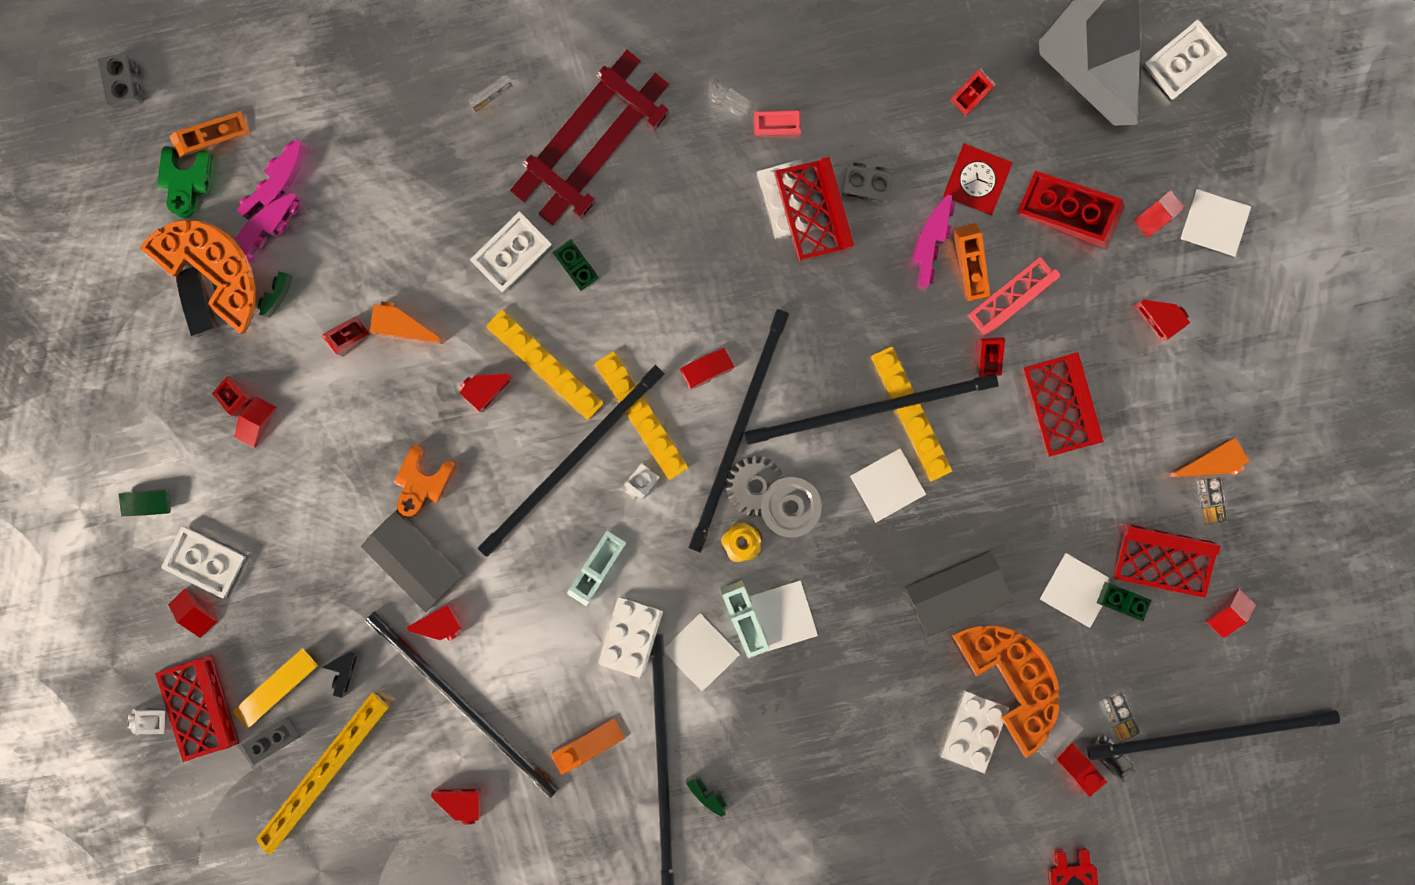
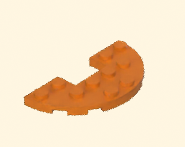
[140,220,256,334]
[952,626,1060,758]

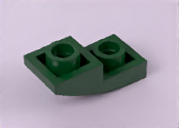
[552,239,599,291]
[258,271,293,318]
[119,490,171,517]
[1097,582,1152,621]
[686,775,727,817]

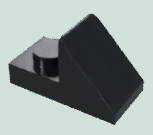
[322,650,359,698]

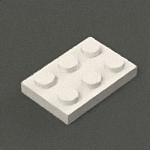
[1143,19,1228,100]
[757,159,820,239]
[470,211,553,293]
[161,526,246,599]
[598,597,663,678]
[940,690,1009,774]

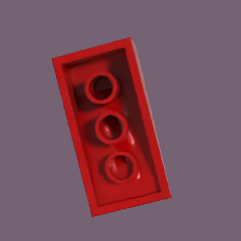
[1017,170,1125,249]

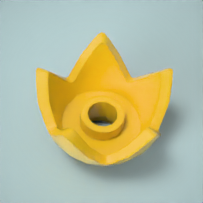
[721,521,762,562]

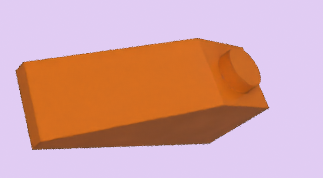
[169,111,249,158]
[953,223,990,301]
[370,301,443,344]
[1169,437,1250,477]
[550,718,625,775]

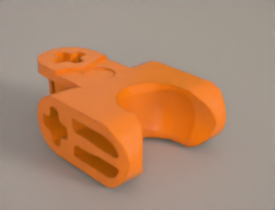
[395,444,456,517]

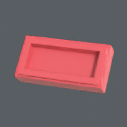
[754,110,801,136]

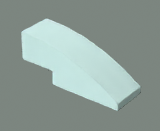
[567,531,626,606]
[721,580,770,658]

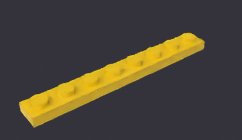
[256,692,389,855]

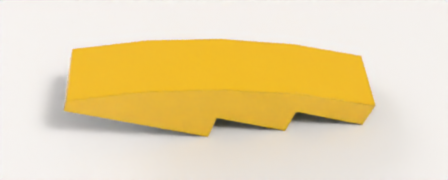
[233,648,318,729]

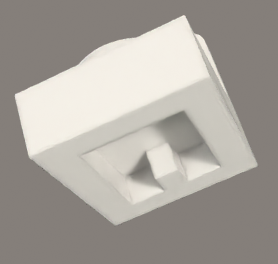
[624,463,660,500]
[128,709,165,735]

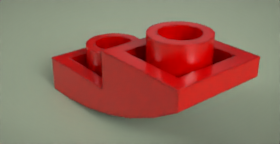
[680,348,735,390]

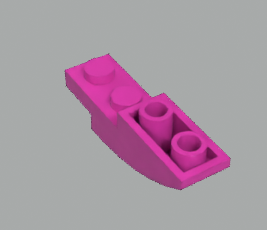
[236,139,306,220]
[235,193,301,266]
[912,195,955,288]

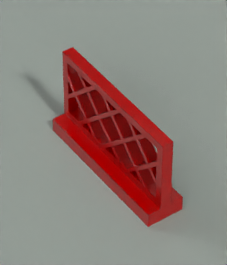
[774,156,854,261]
[1024,352,1104,457]
[1113,523,1221,598]
[155,655,239,762]

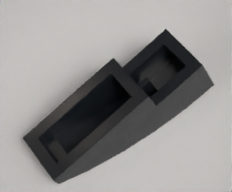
[176,267,218,338]

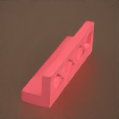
[968,256,1061,336]

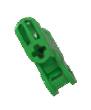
[158,146,213,218]

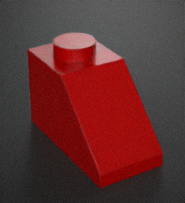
[1135,300,1190,342]
[459,374,513,412]
[406,603,464,641]
[1054,742,1107,797]
[431,788,482,825]

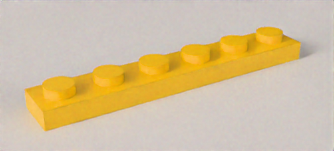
[486,309,604,420]
[871,346,952,481]
[594,351,688,480]

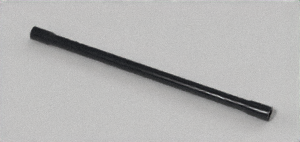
[688,309,789,553]
[478,364,665,557]
[745,373,999,445]
[365,611,559,798]
[650,634,674,885]
[1087,710,1340,760]

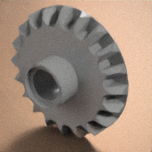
[726,456,785,517]
[761,477,822,538]

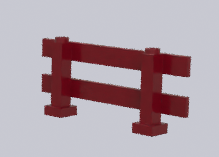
[510,49,670,226]

